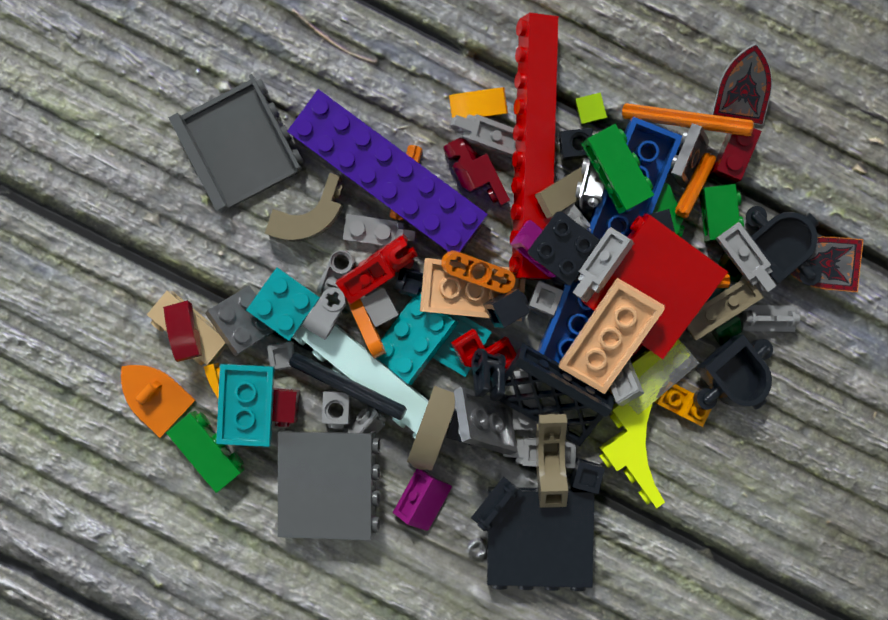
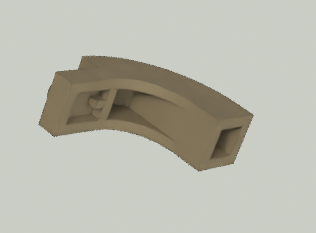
[264,173,344,241]
[407,386,455,471]
[536,414,568,508]

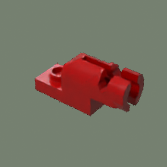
[336,234,418,304]

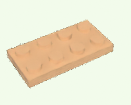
[420,258,526,321]
[559,278,665,394]

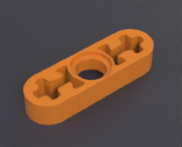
[441,251,515,293]
[346,297,386,359]

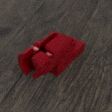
[443,137,510,207]

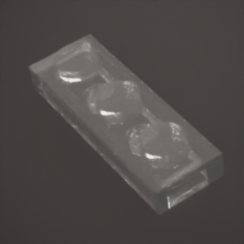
[628,343,699,415]

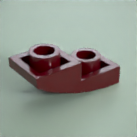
[163,300,202,362]

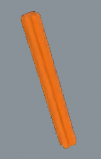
[622,103,754,136]

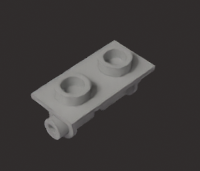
[575,158,605,208]
[743,305,800,332]
[342,406,387,434]

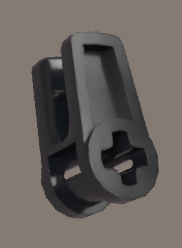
[471,348,506,402]

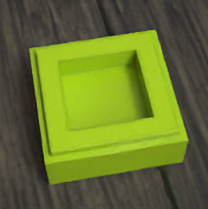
[575,92,607,125]

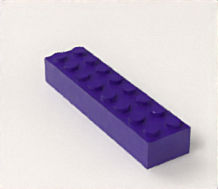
[287,89,488,253]

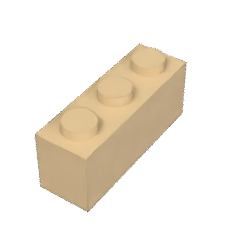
[147,291,227,365]

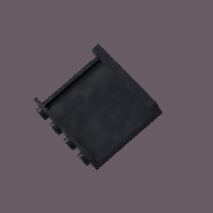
[486,487,594,591]

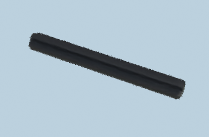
[289,353,407,420]

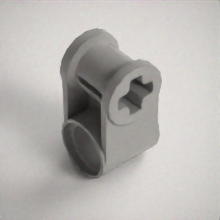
[317,250,356,301]
[302,287,346,340]

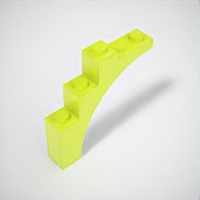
[599,339,690,508]

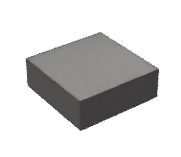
[267,341,295,370]

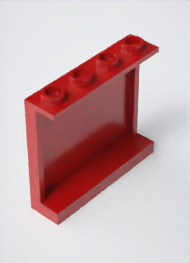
[581,214,728,359]

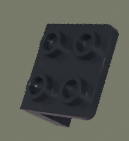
[528,211,600,286]

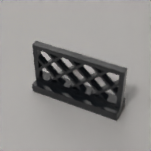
[489,343,614,446]

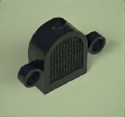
[746,206,822,286]
[693,334,773,410]

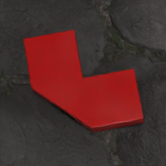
[451,329,517,369]

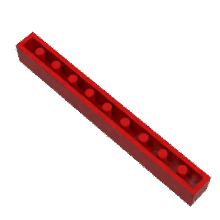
[509,12,559,280]

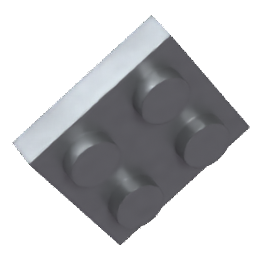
[670,123,709,188]
[205,285,274,356]

